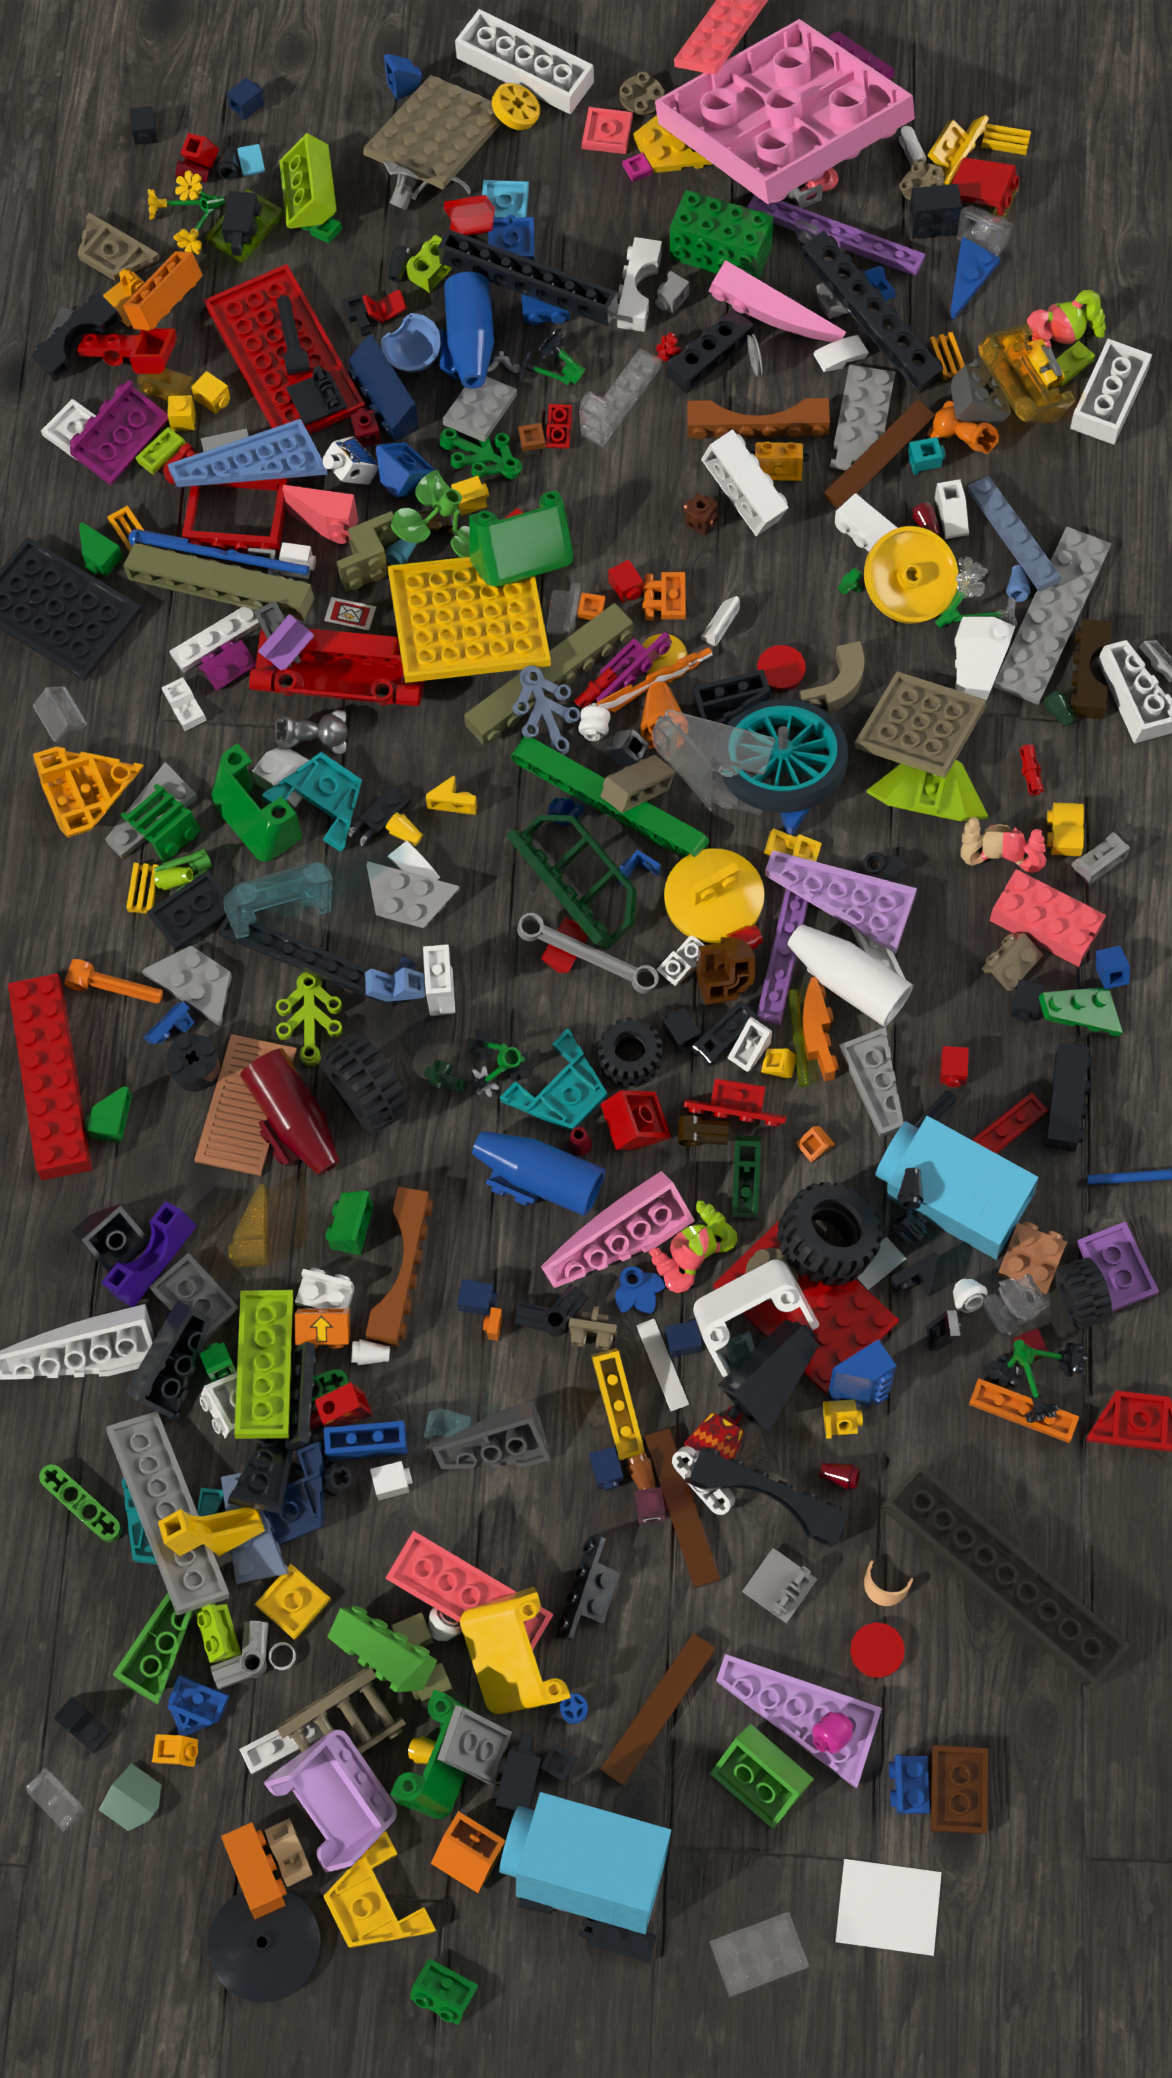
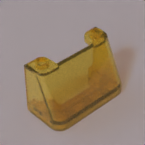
[979,323,1076,424]

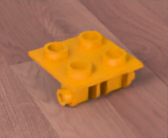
[103,269,145,328]

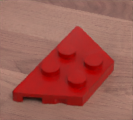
[1086,1390,1172,1452]

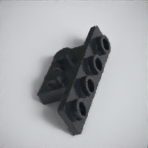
[556,1535,620,1640]

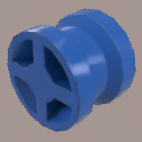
[560,1694,588,1724]

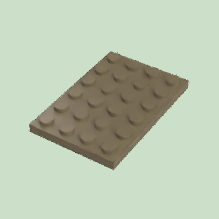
[363,75,502,189]

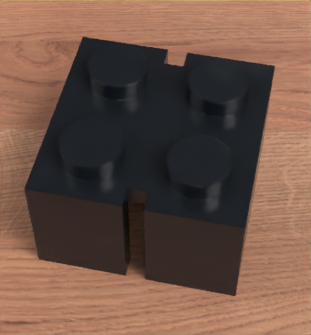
[909,184,962,239]

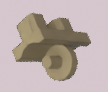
[569,1306,617,1351]

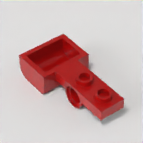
[77,328,177,374]

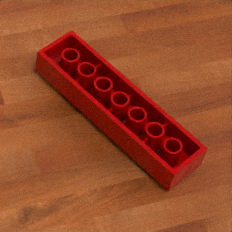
[8,974,92,1181]

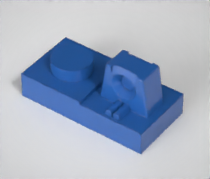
[143,1002,195,1044]

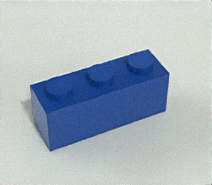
[324,1421,408,1461]

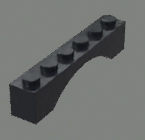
[684,1447,848,1547]

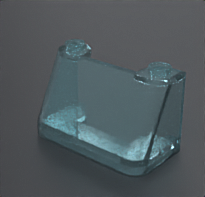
[224,862,333,939]

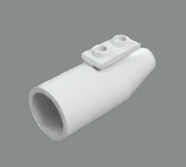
[787,924,913,1027]

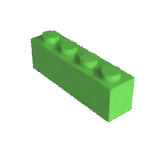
[113,1593,197,1704]
[327,1605,437,1693]

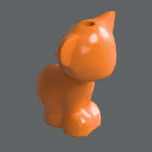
[927,401,999,454]

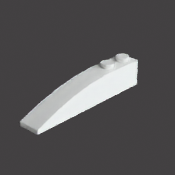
[0,1304,155,1380]

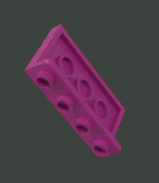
[69,380,169,486]

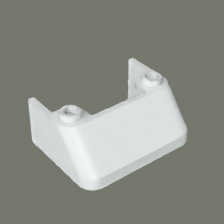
[693,1259,820,1377]

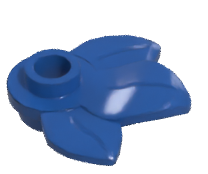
[615,1266,665,1314]

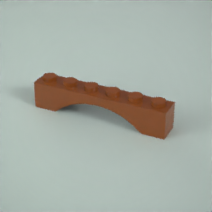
[687,398,830,439]
[366,1187,433,1347]

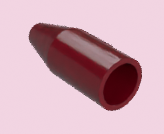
[240,1048,340,1176]

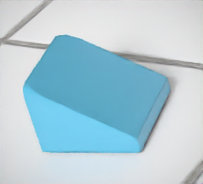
[237,144,265,177]

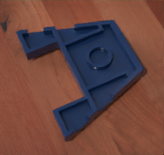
[263,1442,325,1546]

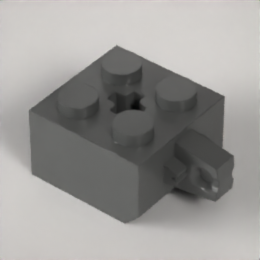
[950,358,1011,428]

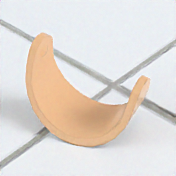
[864,1560,914,1606]

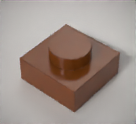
[518,423,546,452]

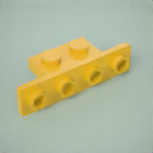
[927,115,989,185]

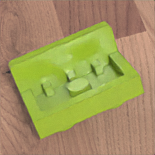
[195,1603,242,1663]

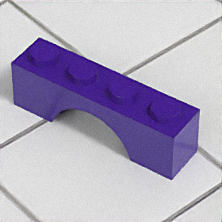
[101,1201,197,1307]

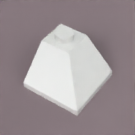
[252,747,309,808]

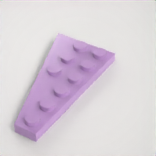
[765,850,917,954]
[716,1654,882,1789]

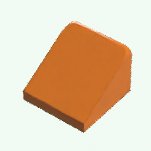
[795,1126,835,1163]

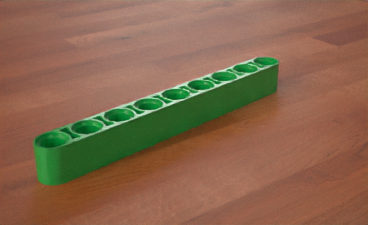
[510,737,709,858]

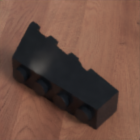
[125,1300,211,1422]

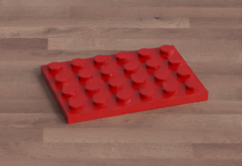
[713,1220,899,1395]

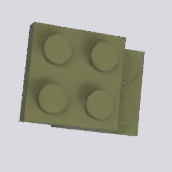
[337,511,399,593]

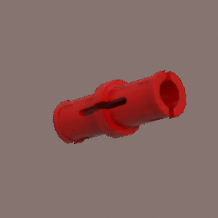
[574,667,619,709]
[1019,745,1044,796]

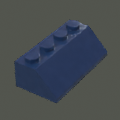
[348,334,419,442]

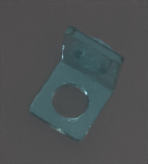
[424,1407,472,1438]

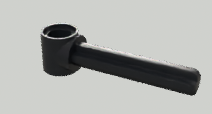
[276,295,311,376]

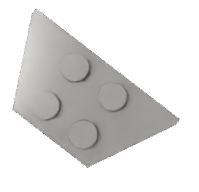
[367,861,460,929]
[142,946,232,1026]

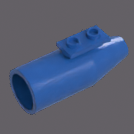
[439,272,494,389]
[472,1131,606,1216]

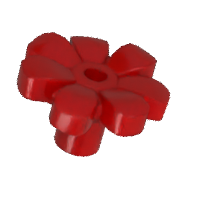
[656,332,681,362]

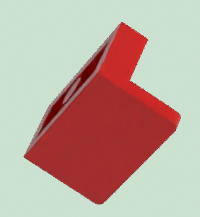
[444,195,495,235]

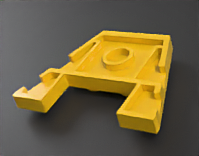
[633,115,717,173]
[323,1831,436,1948]

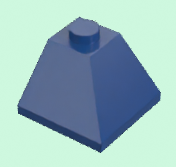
[376,442,435,497]

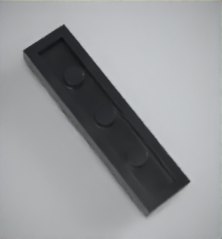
[285,1341,316,1450]

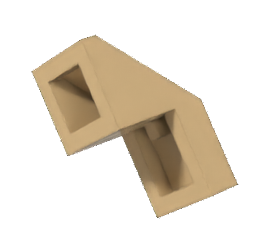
[264,1818,313,1887]

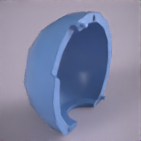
[381,313,441,373]

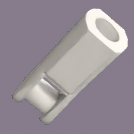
[899,126,926,166]

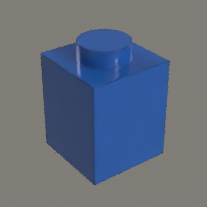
[1096,946,1130,989]

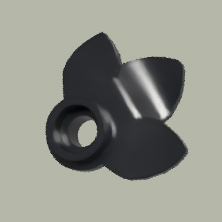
[863,852,907,884]

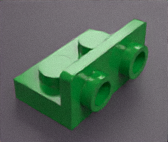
[410,1958,478,2025]

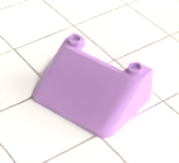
[264,1730,397,1872]

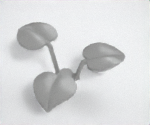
[383,160,471,210]

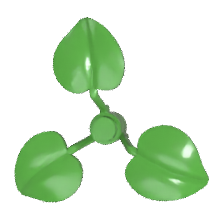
[391,470,470,558]

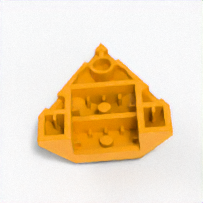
[33,747,144,838]

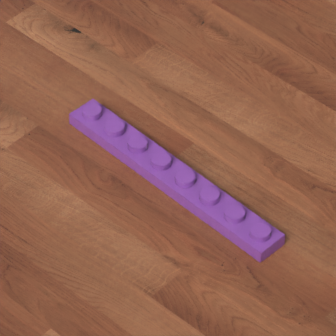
[747,195,925,276]

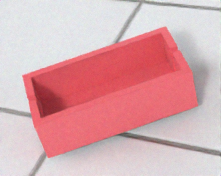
[990,869,1106,967]

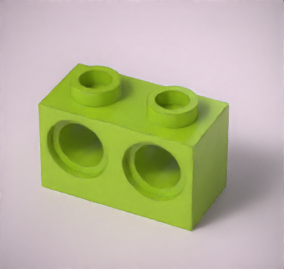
[406,235,452,293]

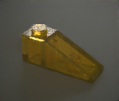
[229,1184,268,1267]

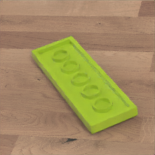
[234,1290,294,1439]

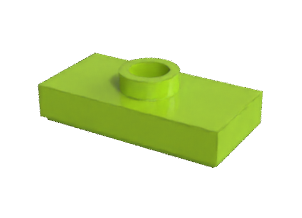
[135,427,186,475]

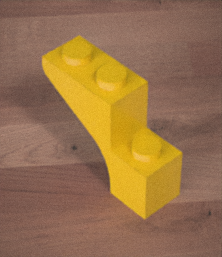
[158,1507,265,1556]

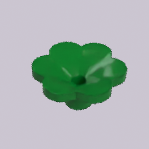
[838,568,862,595]

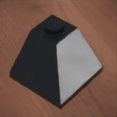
[71,1204,150,1273]

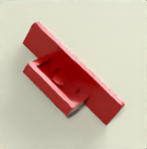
[684,1078,787,1127]

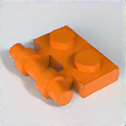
[642,572,686,621]

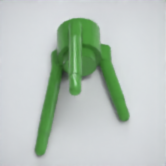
[154,849,212,893]

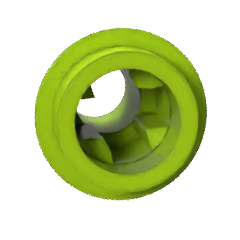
[154,867,193,890]

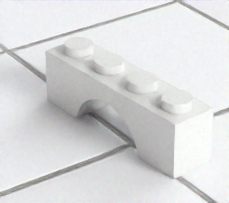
[614,237,662,332]

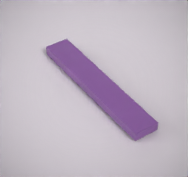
[757,888,809,1025]

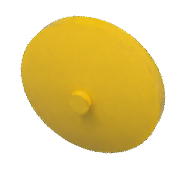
[864,526,959,624]

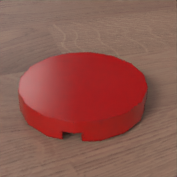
[757,645,806,692]
[850,1622,905,1679]

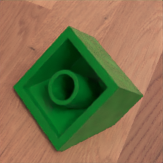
[326,1191,374,1256]

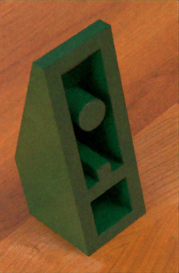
[732,1135,761,1218]

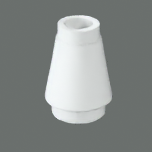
[351,1339,390,1365]

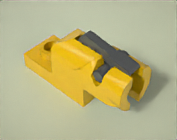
[1001,329,1066,391]

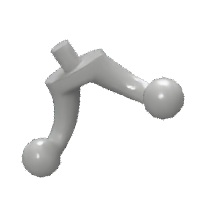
[487,351,521,373]

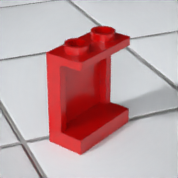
[952,157,1020,216]

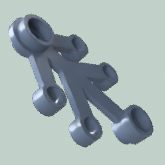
[513,666,580,755]

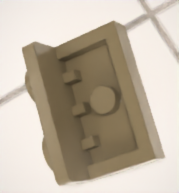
[982,933,1043,990]

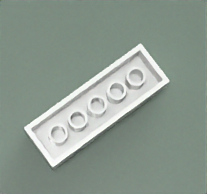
[455,9,594,114]

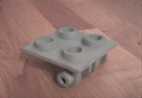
[742,1548,817,1624]

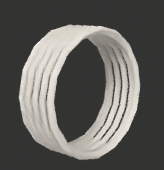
[269,1642,296,1670]

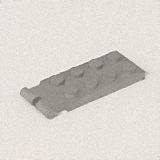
[830,365,895,471]

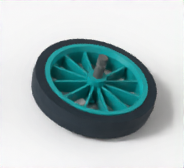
[717,699,848,813]

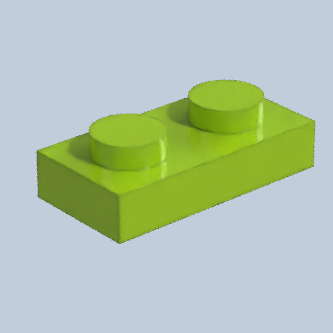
[1056,341,1095,387]

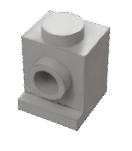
[655,271,689,314]

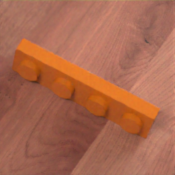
[969,1378,1079,1443]

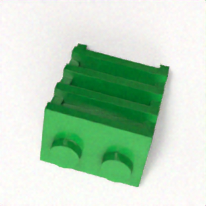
[120,784,201,862]

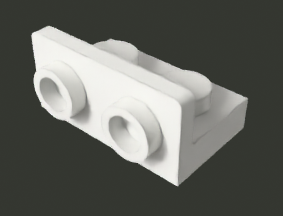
[295,1268,355,1308]

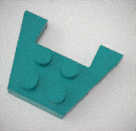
[261,752,362,852]
[500,1028,607,1132]
[122,1478,224,1565]

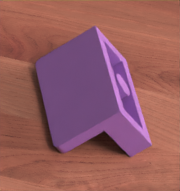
[258,614,314,670]

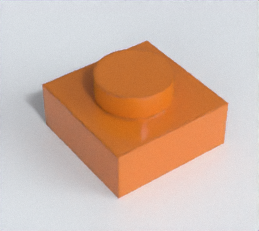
[577,593,606,620]
[483,1307,503,1341]

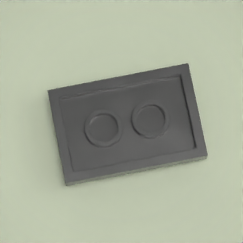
[149,1253,240,1342]

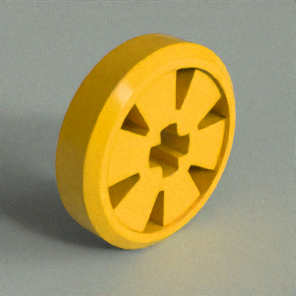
[492,83,540,130]

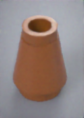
[626,1453,656,1494]

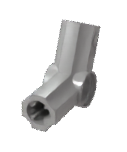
[211,1621,268,1690]

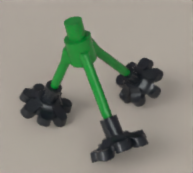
[988,1340,1087,1423]

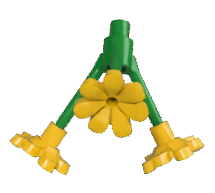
[148,171,225,254]

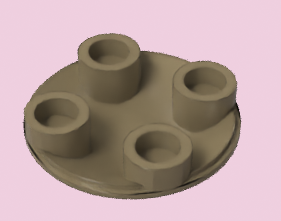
[620,72,665,115]
[899,162,945,200]

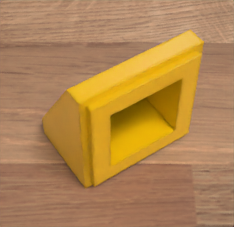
[761,1049,796,1078]

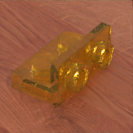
[137,368,194,402]

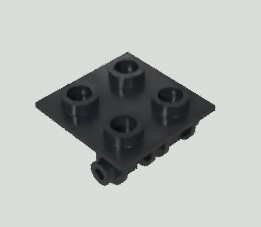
[286,366,347,425]

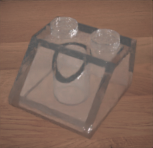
[957,205,1013,257]

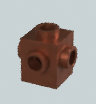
[683,493,719,536]

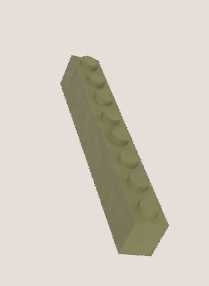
[123,543,314,621]
[464,603,633,746]

